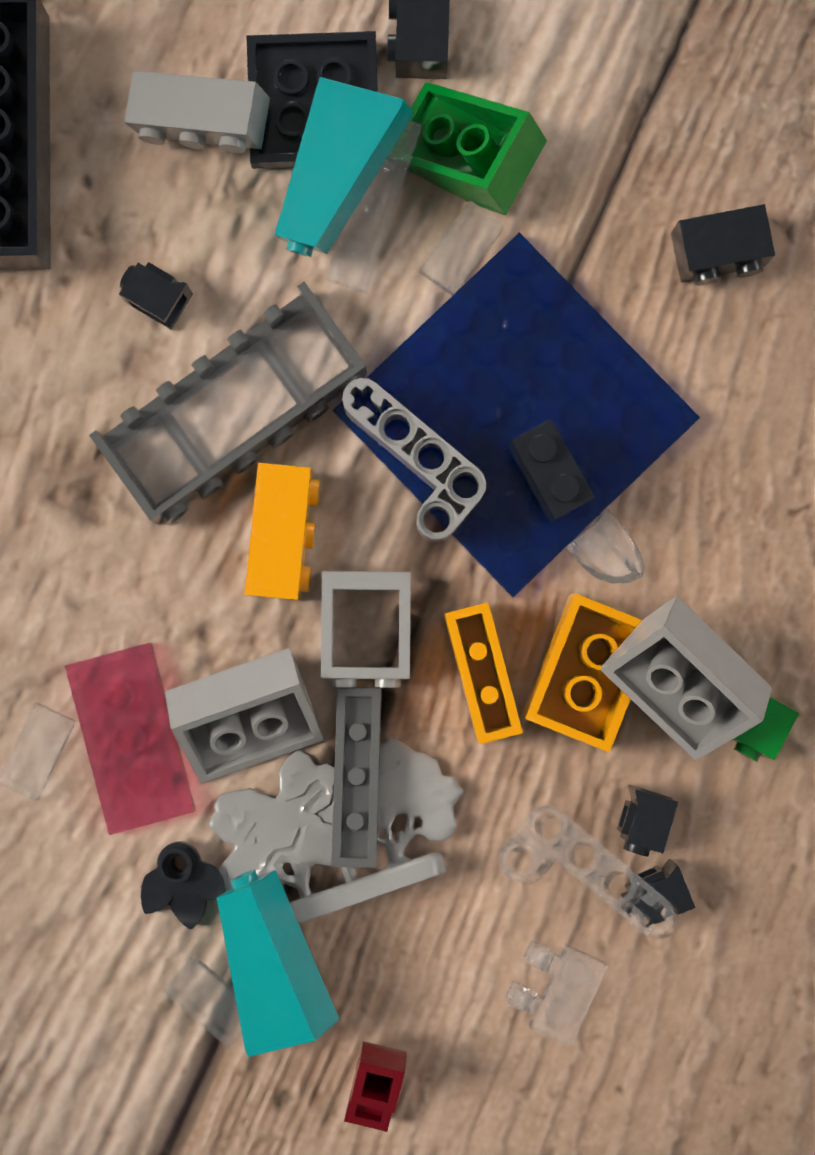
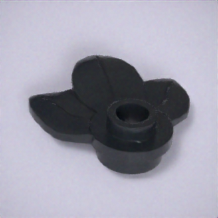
[140,841,225,929]

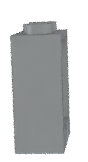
[321,571,411,688]

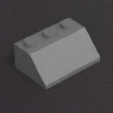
[601,596,772,761]
[165,648,324,784]

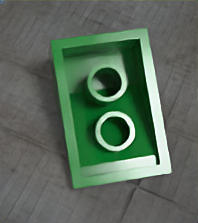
[387,82,547,215]

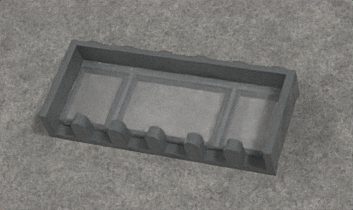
[89,281,367,525]

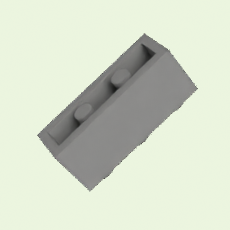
[124,71,270,153]

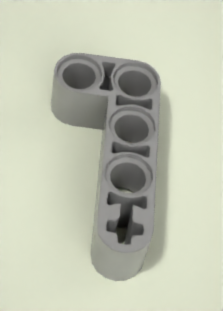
[342,378,486,542]

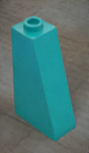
[275,77,413,257]
[217,869,340,1057]

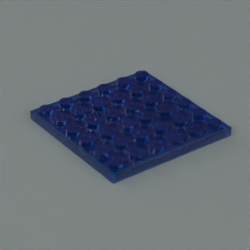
[332,232,700,598]

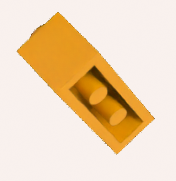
[244,463,320,601]
[444,602,523,745]

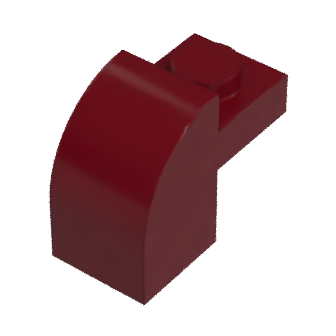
[344,1041,407,1132]

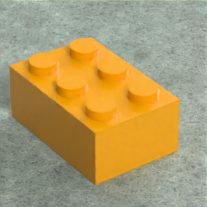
[521,593,643,753]

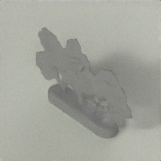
[209,737,464,924]

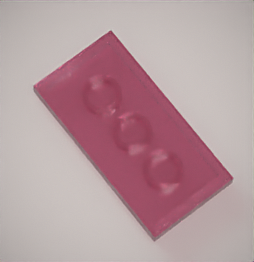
[65,643,196,835]

